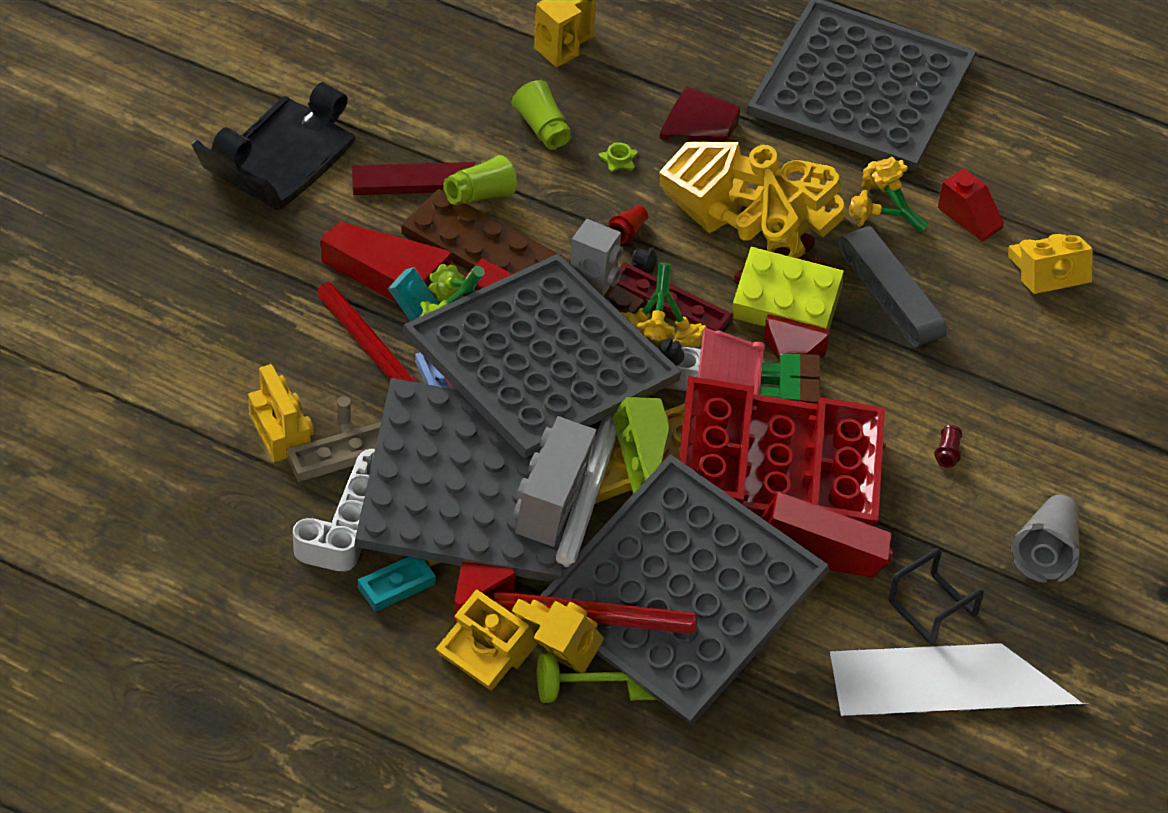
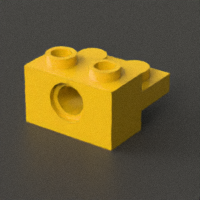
[534,0,596,68]
[1008,234,1093,294]
[248,364,314,462]
[436,589,538,691]
[512,599,605,673]

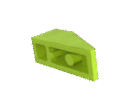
[612,397,669,494]

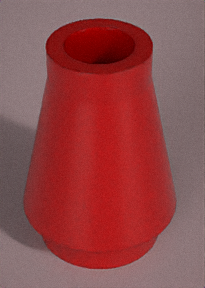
[607,205,648,244]

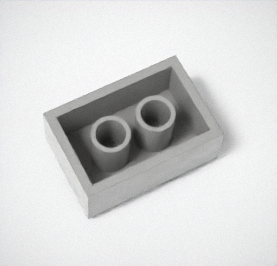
[513,416,596,547]

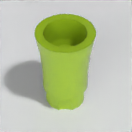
[511,80,571,150]
[443,155,517,205]

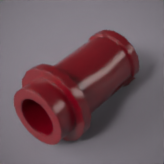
[934,425,962,468]

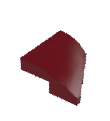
[659,86,740,142]

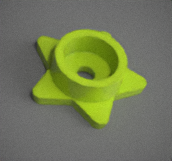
[599,143,638,173]

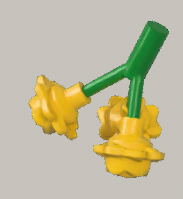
[849,157,929,233]
[621,263,707,348]

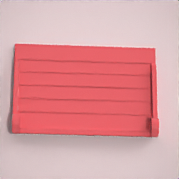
[698,327,765,395]

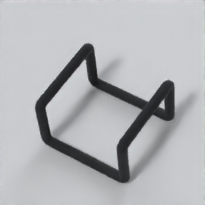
[888,548,984,643]

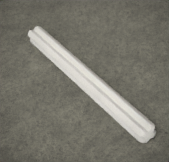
[556,415,617,567]

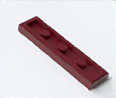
[352,162,475,195]
[616,262,734,332]

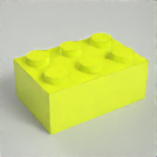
[733,247,844,329]

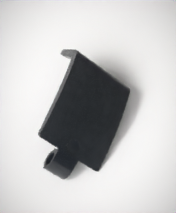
[191,82,356,210]

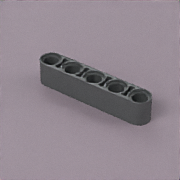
[838,226,947,348]

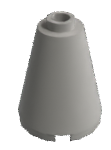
[1011,495,1080,583]

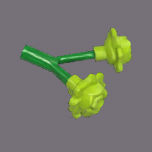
[420,264,485,317]

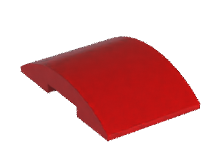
[679,376,885,525]

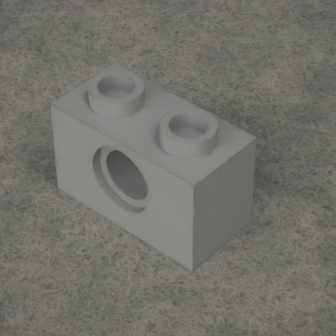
[570,219,623,296]

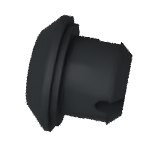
[631,248,657,273]
[658,338,685,366]

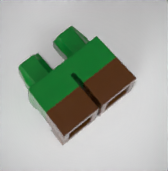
[760,353,820,404]

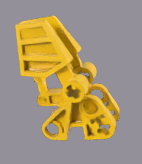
[659,142,845,259]

